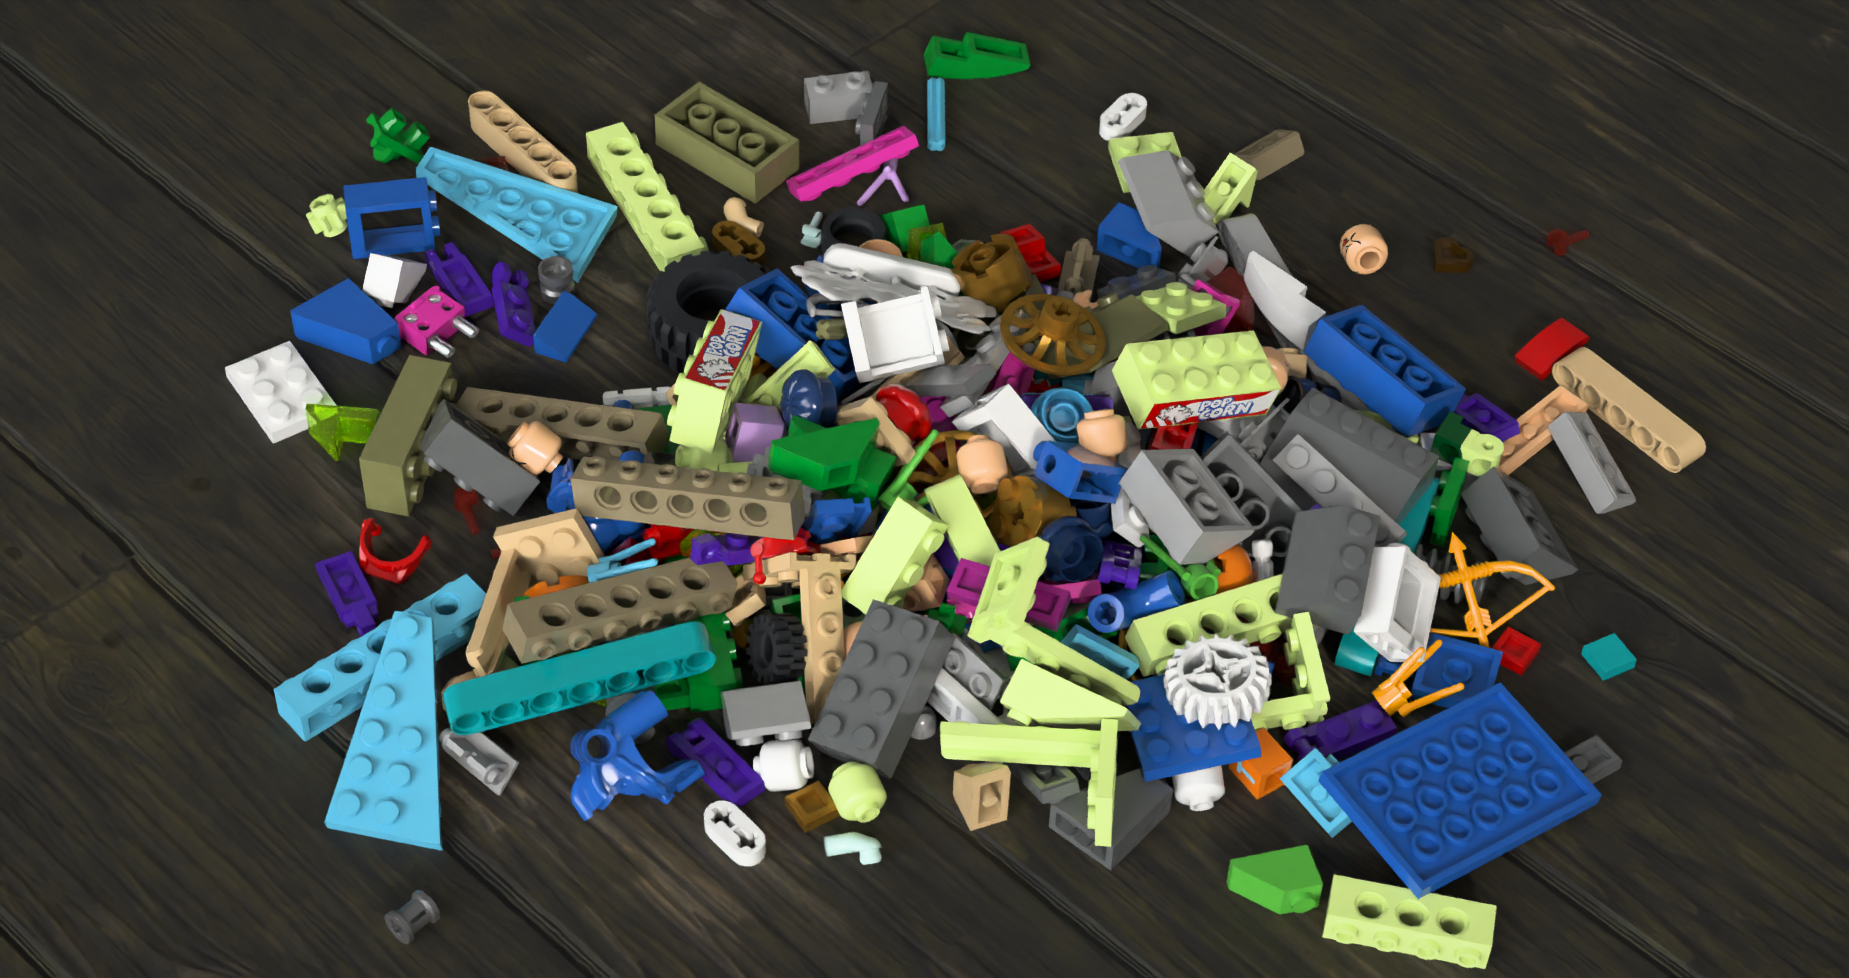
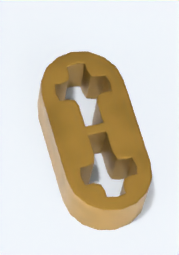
[712,220,765,267]

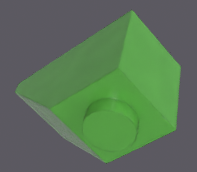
[1226,845,1323,914]

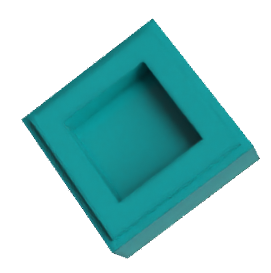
[1581,633,1637,681]

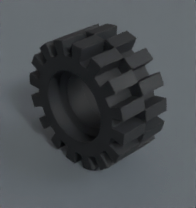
[746,613,808,684]

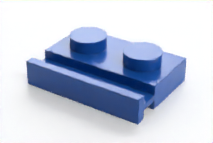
[801,498,871,545]

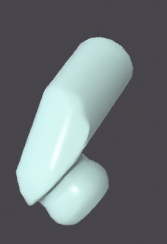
[824,832,882,865]

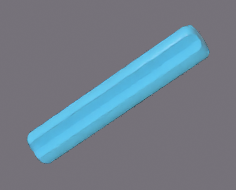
[927,77,945,151]

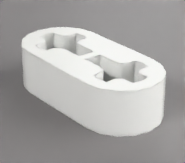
[1099,93,1147,141]
[704,800,766,866]

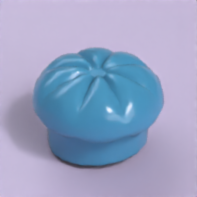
[1031,388,1093,445]

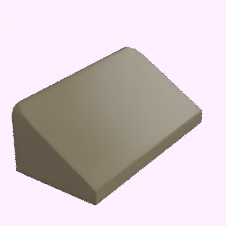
[1233,129,1304,180]

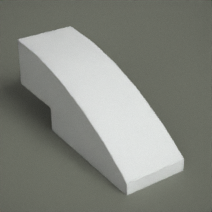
[1244,251,1326,350]

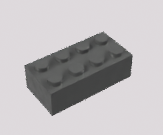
[808,599,955,779]

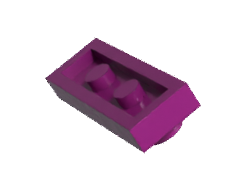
[946,558,1071,632]

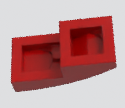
[999,223,1061,282]
[1515,318,1589,382]

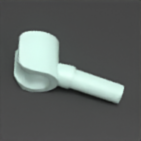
[801,212,823,249]

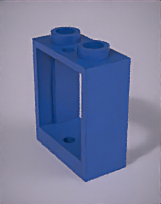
[343,177,440,259]

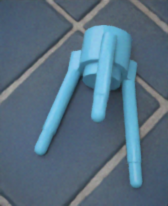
[587,538,658,583]

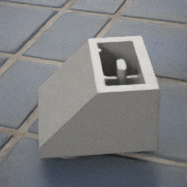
[720,681,811,746]

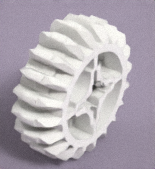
[1164,632,1272,730]

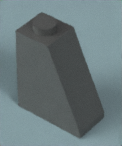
[1049,768,1173,871]

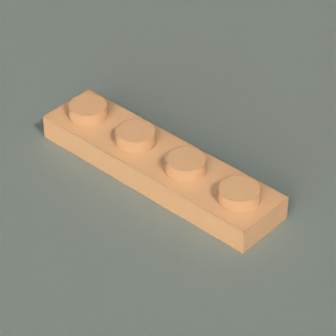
[1498,385,1588,475]

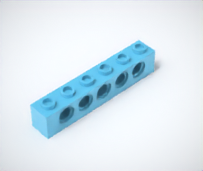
[274,574,486,742]

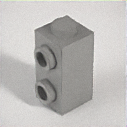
[804,71,874,124]

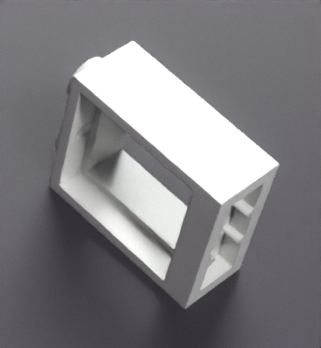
[952,384,1055,478]
[1354,543,1441,662]

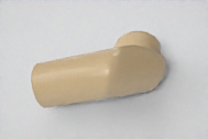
[724,197,764,238]

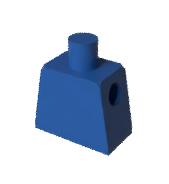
[1033,440,1128,504]

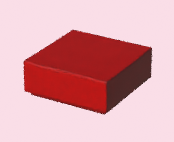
[1491,626,1542,676]

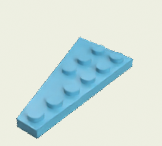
[416,147,617,282]
[324,611,443,851]

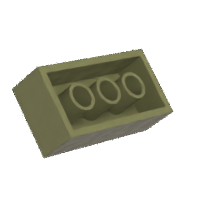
[655,82,799,204]
[359,355,457,517]

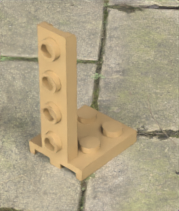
[834,329,965,467]
[465,508,605,677]
[743,552,856,724]

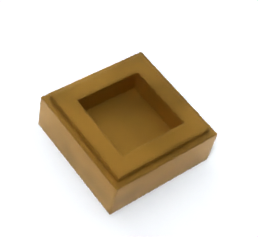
[785,781,839,833]

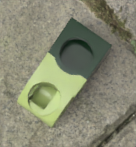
[1430,411,1504,477]

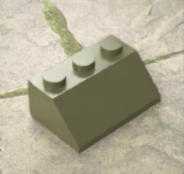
[1034,292,1169,380]

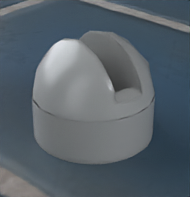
[911,706,937,740]

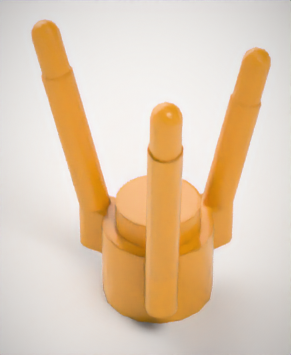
[1372,639,1465,718]

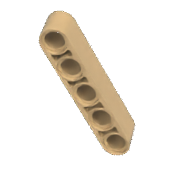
[468,91,578,193]
[1552,347,1706,473]

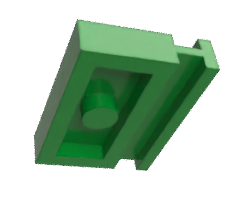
[1429,457,1470,547]

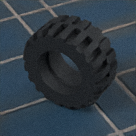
[646,251,768,373]

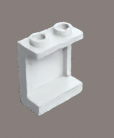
[841,286,950,383]

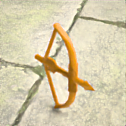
[1430,531,1555,648]

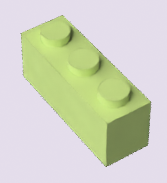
[841,497,949,614]

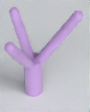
[857,159,909,206]

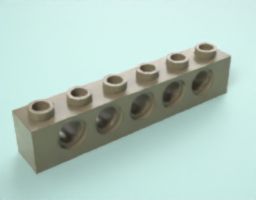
[455,387,670,460]
[570,456,805,540]
[503,558,738,664]

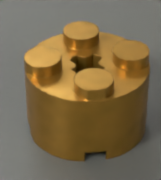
[951,234,1034,313]
[987,476,1077,547]

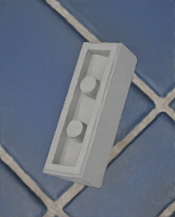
[1548,412,1636,514]

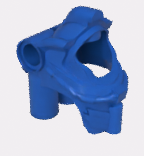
[547,451,645,555]
[570,690,705,821]

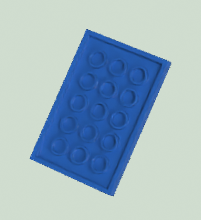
[1318,682,1602,899]

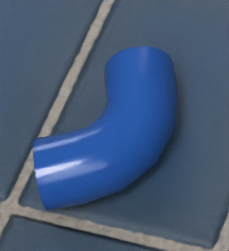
[1087,570,1185,633]

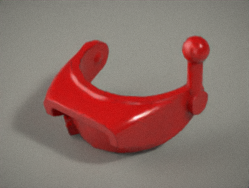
[359,518,432,585]
[750,528,821,585]

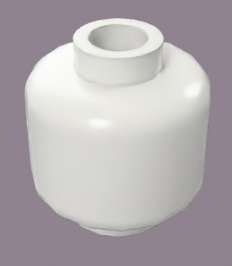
[753,739,814,792]
[1172,766,1225,811]

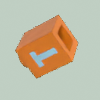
[1229,727,1293,800]

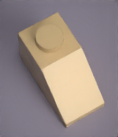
[953,761,1011,831]

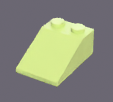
[1000,659,1141,731]

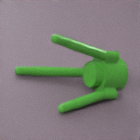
[878,430,939,512]
[1140,535,1221,602]

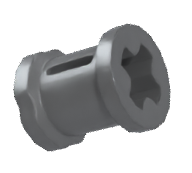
[385,890,440,944]

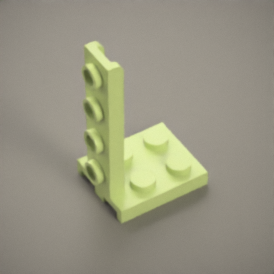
[967,537,1140,707]
[1251,612,1330,732]
[940,719,1118,846]

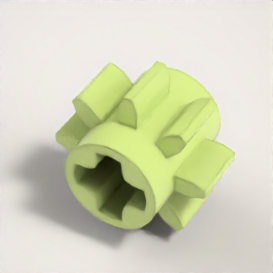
[306,194,348,237]

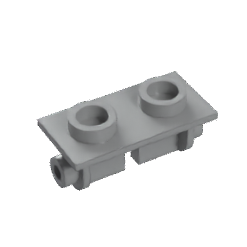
[1176,236,1228,287]
[1238,398,1290,462]
[942,633,1011,711]
[439,728,519,796]

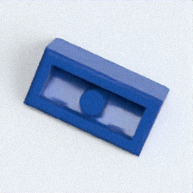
[533,291,597,363]

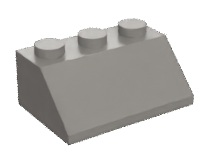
[1118,150,1219,257]
[1119,449,1255,565]

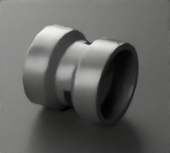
[538,256,575,304]

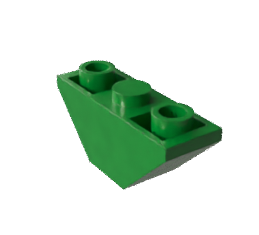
[767,418,880,491]

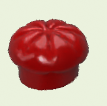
[876,384,931,442]

